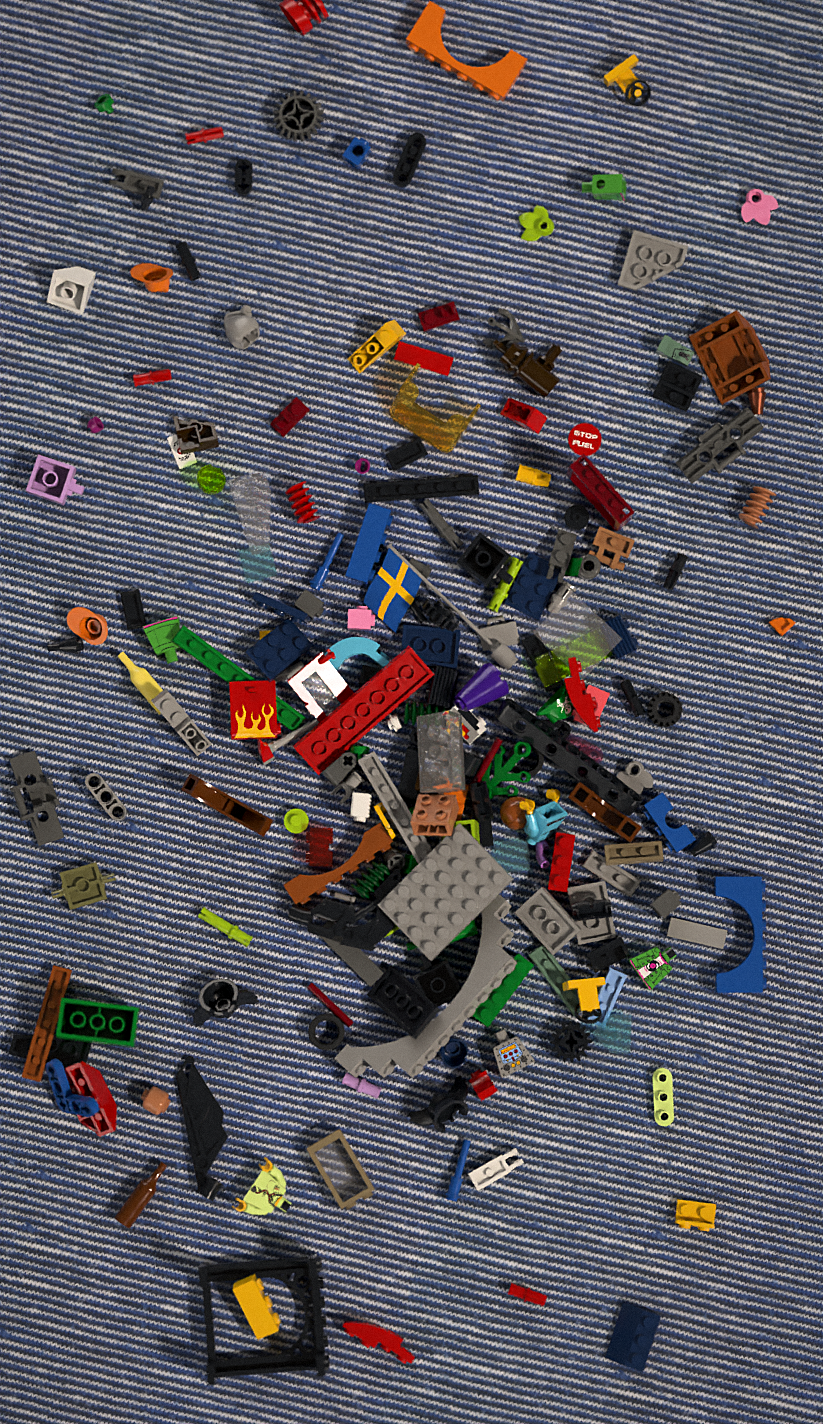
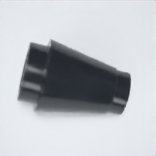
[688,831,718,857]

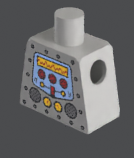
[493,1029,535,1078]

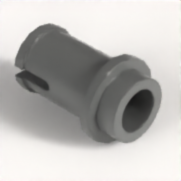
[409,557,432,579]

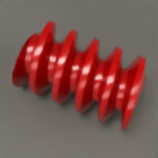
[285,481,320,524]

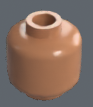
[141,1086,171,1115]

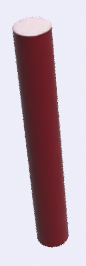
[470,737,503,784]
[307,983,354,1027]

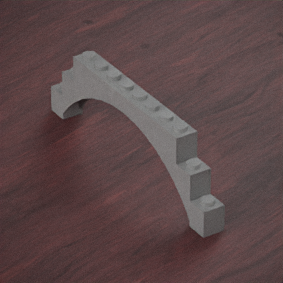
[334,895,517,1078]

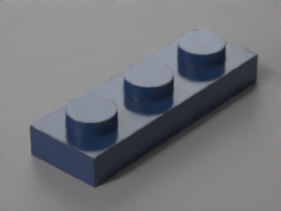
[252,592,310,625]

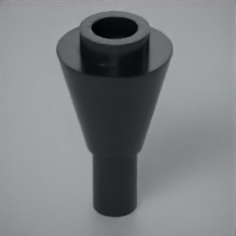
[47,636,84,655]

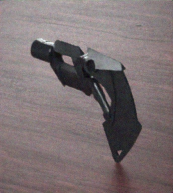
[288,869,403,951]

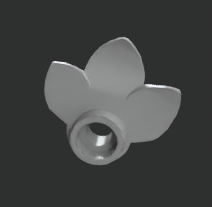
[617,761,653,795]

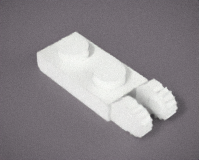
[468,1148,524,1190]

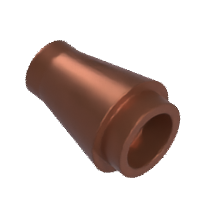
[748,387,766,415]

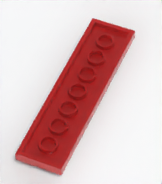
[293,646,435,775]

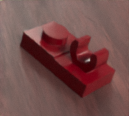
[418,301,460,332]
[270,397,310,438]

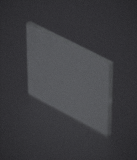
[533,591,622,680]

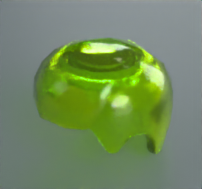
[197,464,226,495]

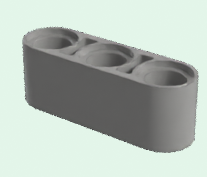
[85,773,127,821]

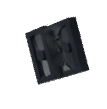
[652,360,703,412]

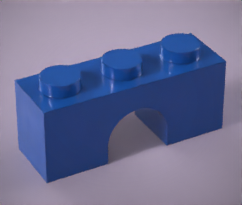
[642,792,696,853]

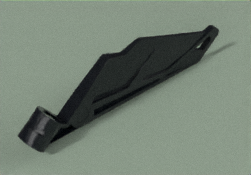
[176,1056,228,1201]

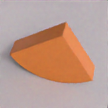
[769,617,796,637]

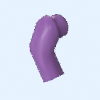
[535,840,550,869]

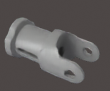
[548,580,577,613]
[331,770,365,804]

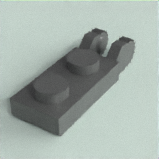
[109,168,164,200]
[546,529,577,583]

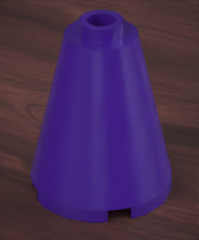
[455,663,509,712]

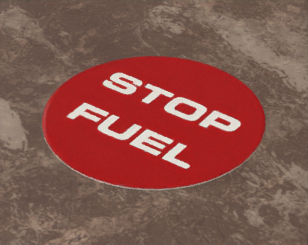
[568,423,601,456]

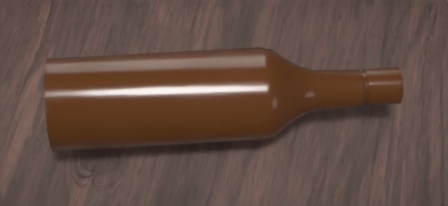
[114,1161,167,1229]

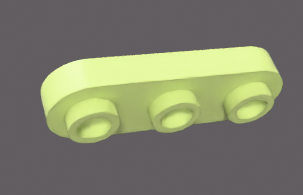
[652,1068,674,1126]

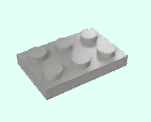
[567,881,616,945]
[514,887,582,955]

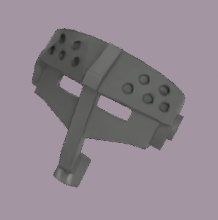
[483,308,525,350]

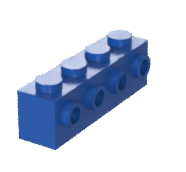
[345,503,394,584]

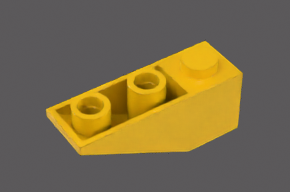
[348,319,406,373]

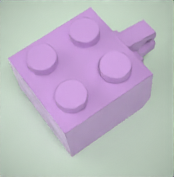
[26,454,85,505]

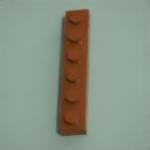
[22,965,72,1083]

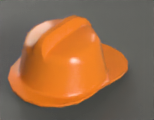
[130,263,173,293]
[67,607,108,645]

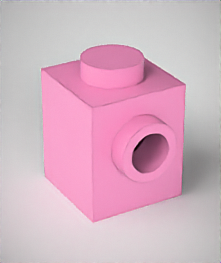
[347,606,375,631]

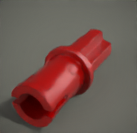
[185,126,224,145]
[133,369,172,387]
[508,1283,547,1306]

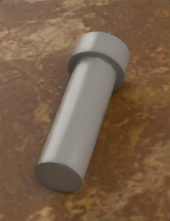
[334,892,356,904]

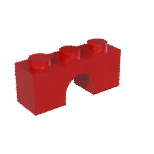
[547,832,575,893]

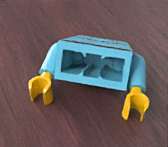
[520,788,568,845]

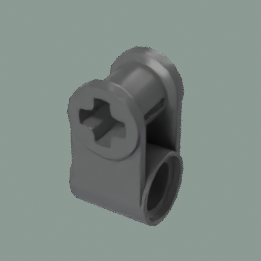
[322,752,357,787]

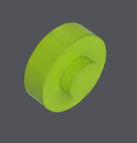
[284,808,309,834]

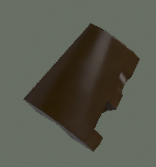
[173,416,219,455]

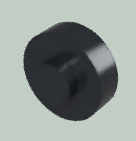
[564,505,589,531]

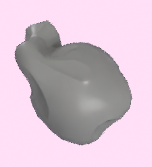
[224,305,260,350]

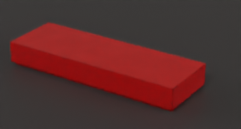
[394,341,454,377]

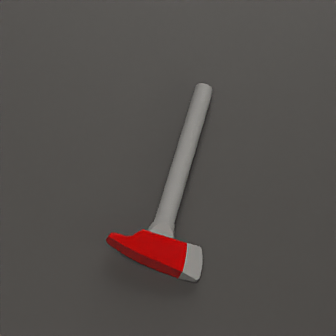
[258,711,332,765]

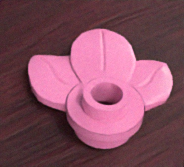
[741,189,778,225]

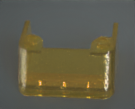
[389,363,481,453]

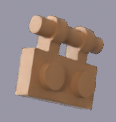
[589,526,635,571]

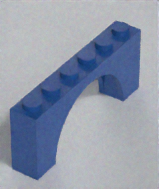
[714,876,767,993]

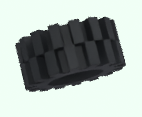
[647,692,683,727]

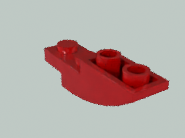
[564,657,601,733]
[342,1321,415,1364]

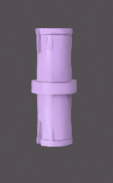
[342,1072,382,1099]

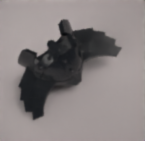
[193,978,259,1027]
[407,1076,468,1133]

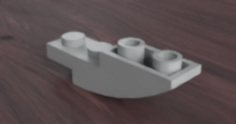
[151,688,212,756]

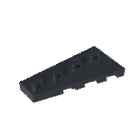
[8,1035,92,1069]

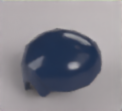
[439,1037,469,1068]

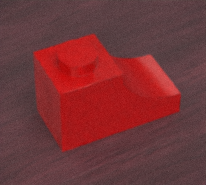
[500,398,547,434]
[469,1069,498,1101]

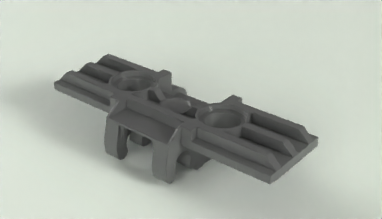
[676,407,764,484]
[9,750,64,846]

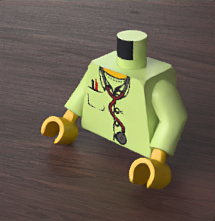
[232,1157,292,1215]

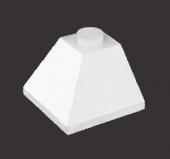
[47,266,96,315]

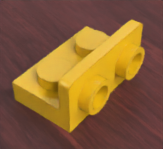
[675,1199,716,1231]

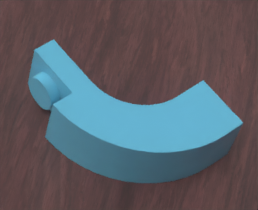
[324,637,390,671]

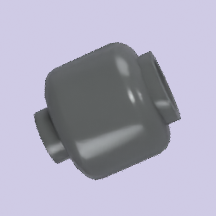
[578,554,601,580]

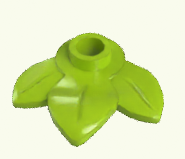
[519,205,554,242]

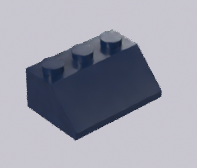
[605,1302,661,1372]

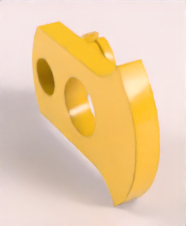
[373,802,396,839]

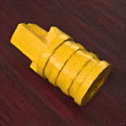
[515,464,551,487]

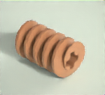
[739,486,776,529]

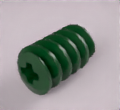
[404,700,445,730]
[350,857,391,899]

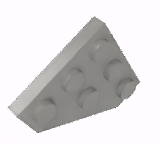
[617,230,688,291]

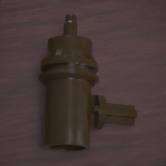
[492,339,562,398]

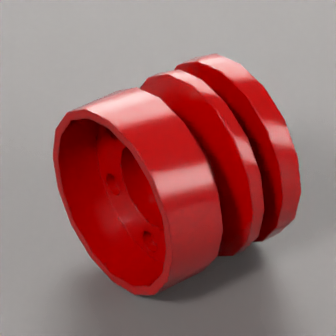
[279,0,329,36]

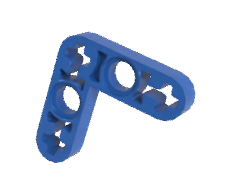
[45,1058,99,1117]

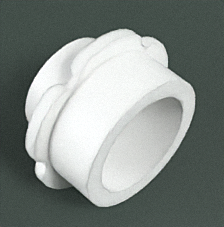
[387,714,402,732]

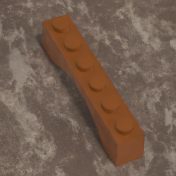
[284,822,393,906]

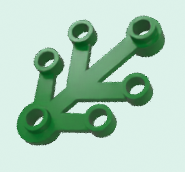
[482,742,531,800]

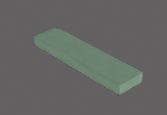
[528,944,581,1016]

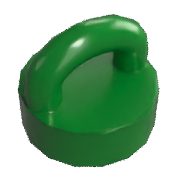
[350,746,370,763]

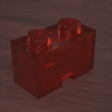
[305,827,333,867]

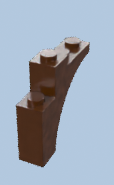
[181,773,273,837]

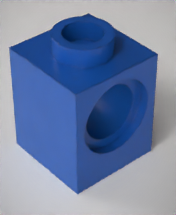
[342,137,371,169]

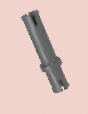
[419,499,464,551]

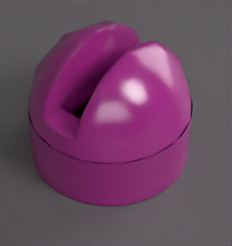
[87,416,104,433]
[355,458,370,474]

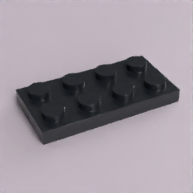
[367,965,440,1040]

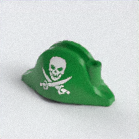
[536,683,574,724]

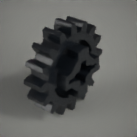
[422,598,460,632]
[550,1021,592,1063]

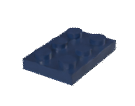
[504,552,560,621]
[245,618,314,682]
[401,625,461,669]

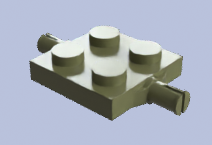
[51,862,116,910]

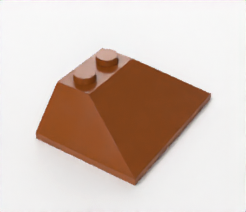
[689,310,771,405]

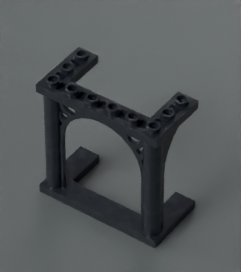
[198,1253,330,1386]

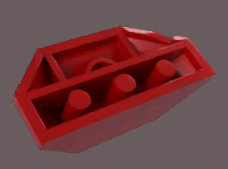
[65,1061,117,1137]

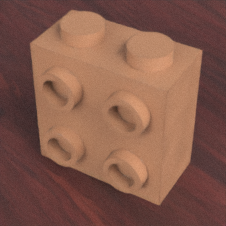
[411,794,459,836]

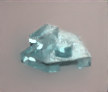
[592,1014,632,1054]

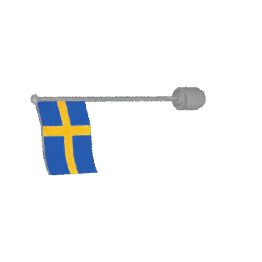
[364,543,518,670]

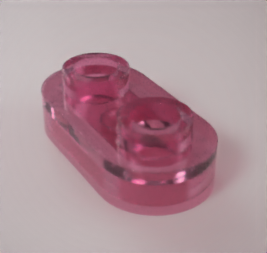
[569,737,603,763]

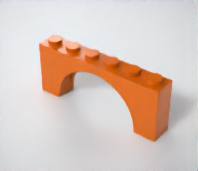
[406,1,527,101]

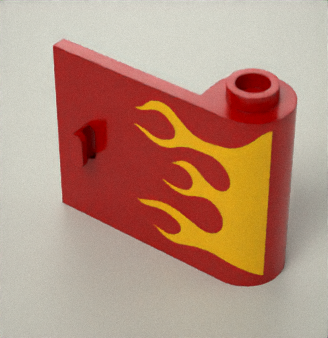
[229,680,281,740]

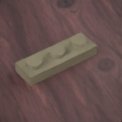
[604,841,664,866]

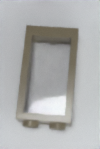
[306,1128,375,1210]

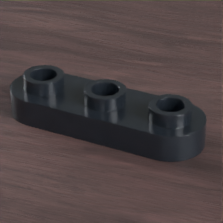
[393,133,426,188]

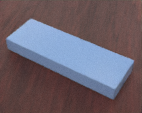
[587,967,627,1028]

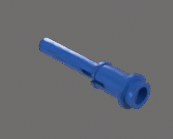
[309,532,344,591]
[445,1139,471,1202]

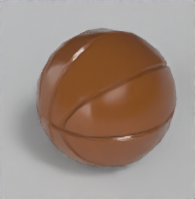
[500,796,534,830]

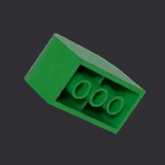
[56,998,140,1048]

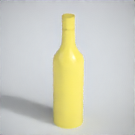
[118,652,163,715]

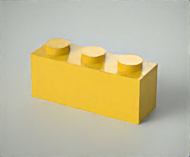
[233,1274,281,1340]

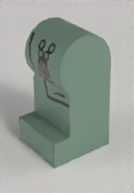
[655,335,694,367]

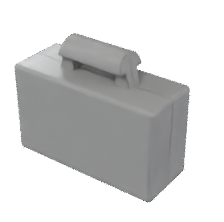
[478,615,520,651]

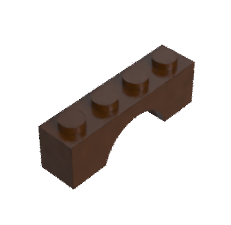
[567,782,642,843]

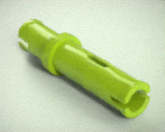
[486,557,524,613]
[198,907,253,947]

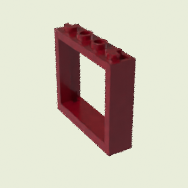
[566,454,635,532]

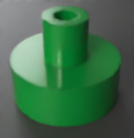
[94,94,114,114]

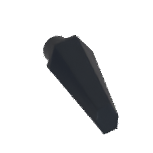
[141,185,155,211]

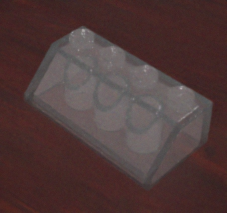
[417,711,465,793]

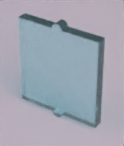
[238,543,277,583]
[493,839,531,872]

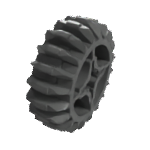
[273,90,324,142]

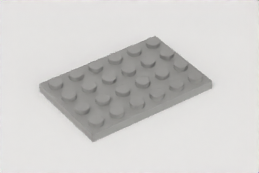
[378,824,514,961]

